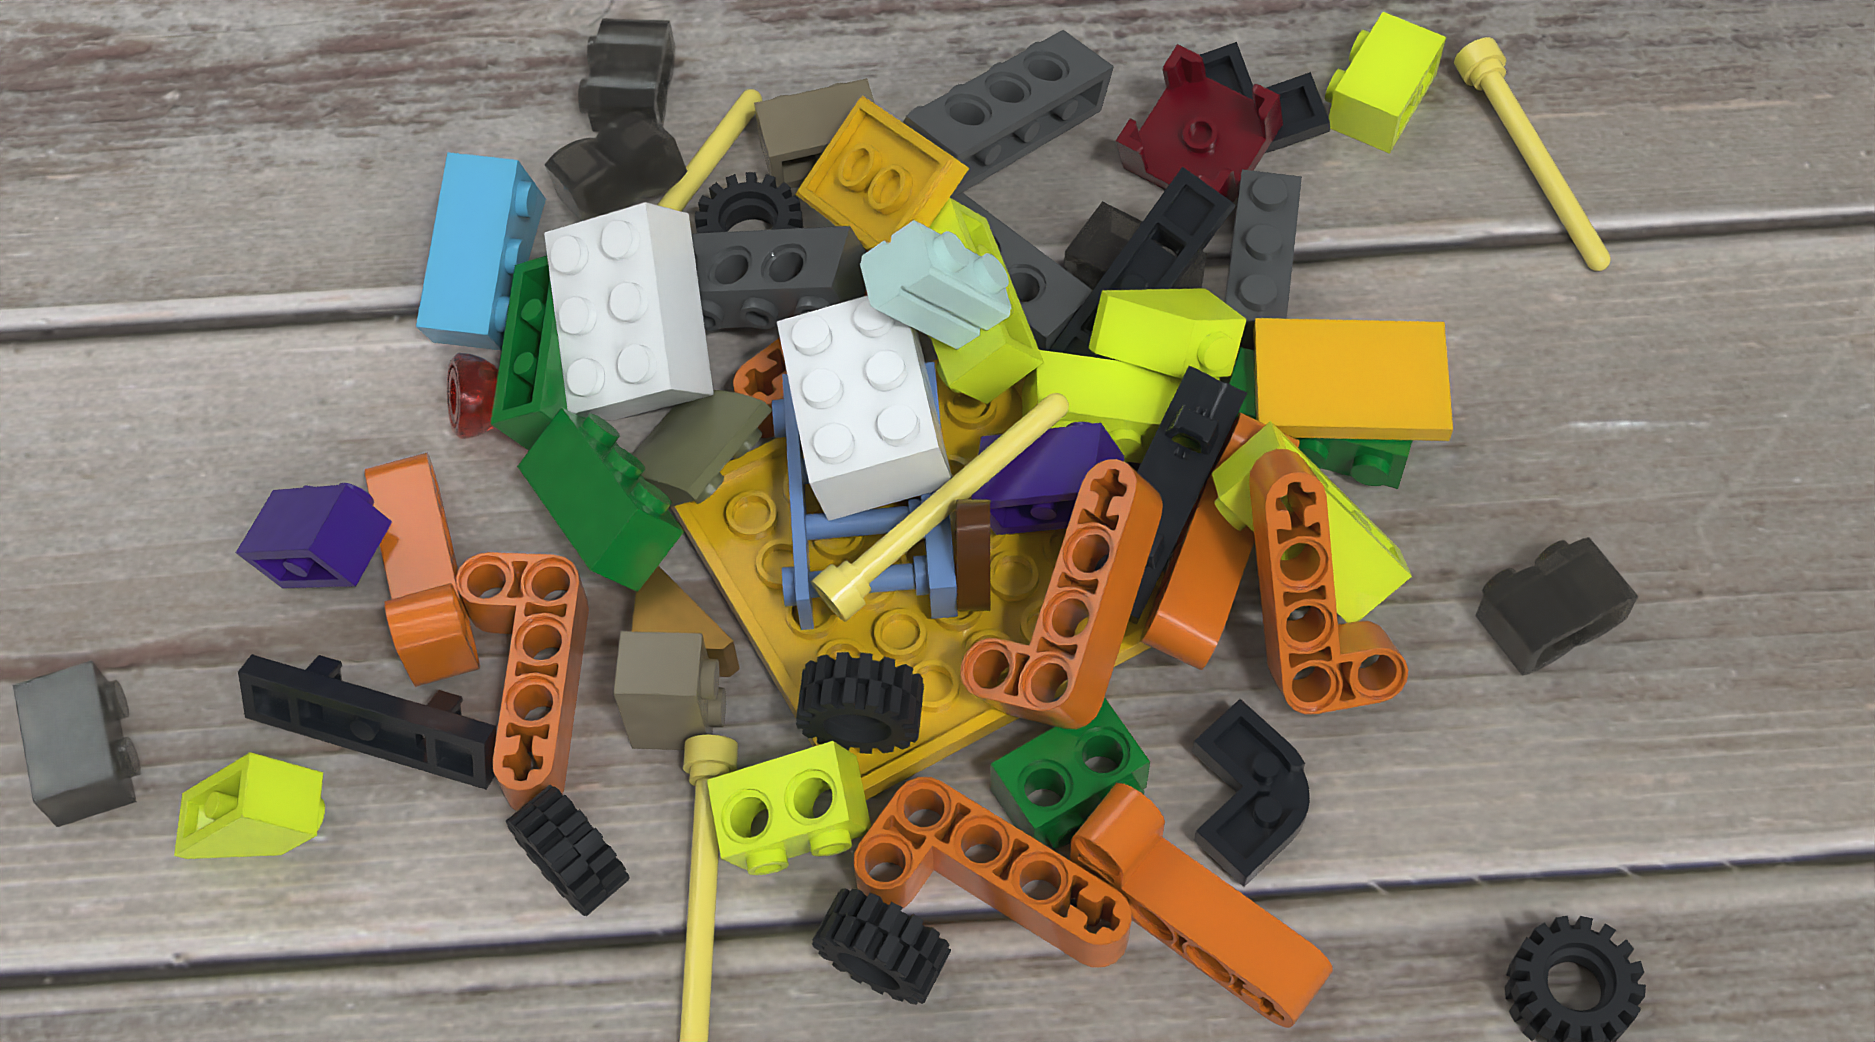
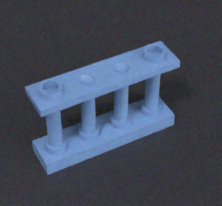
[772,362,958,630]

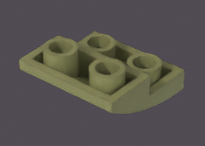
[632,390,772,507]

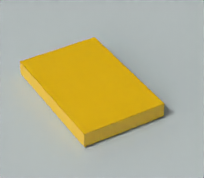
[795,95,969,251]
[1253,318,1453,441]

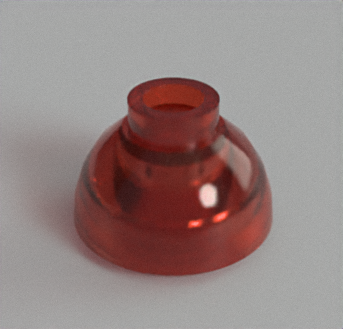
[447,353,499,439]

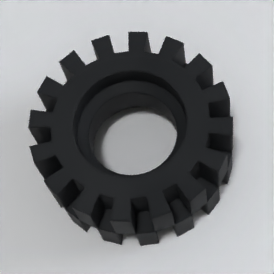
[695,172,804,233]
[796,652,924,754]
[506,785,630,917]
[812,888,951,1005]
[1504,916,1646,1042]

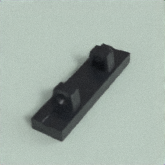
[1049,167,1236,361]
[1095,366,1247,625]
[238,654,496,790]

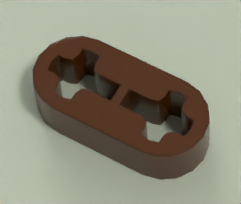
[956,499,991,611]

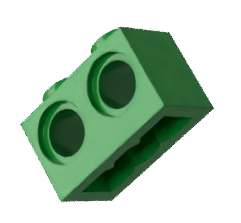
[990,698,1150,848]

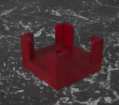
[1116,44,1283,203]

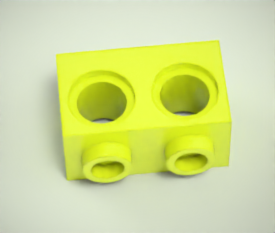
[707,741,871,875]

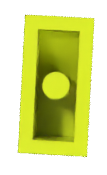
[1089,288,1246,378]
[174,752,325,859]

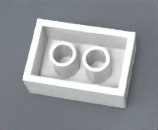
[544,202,714,421]
[777,295,952,521]

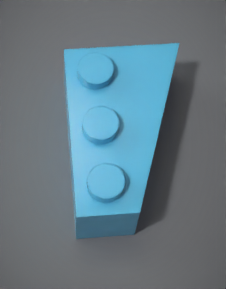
[416,152,546,351]

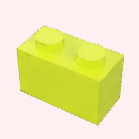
[1324,12,1446,154]

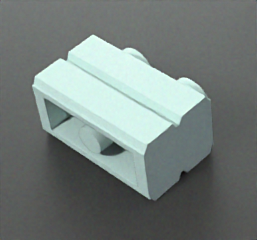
[860,220,1012,350]

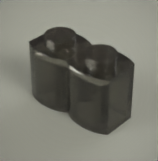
[578,18,676,134]
[545,111,687,221]
[1475,537,1639,676]

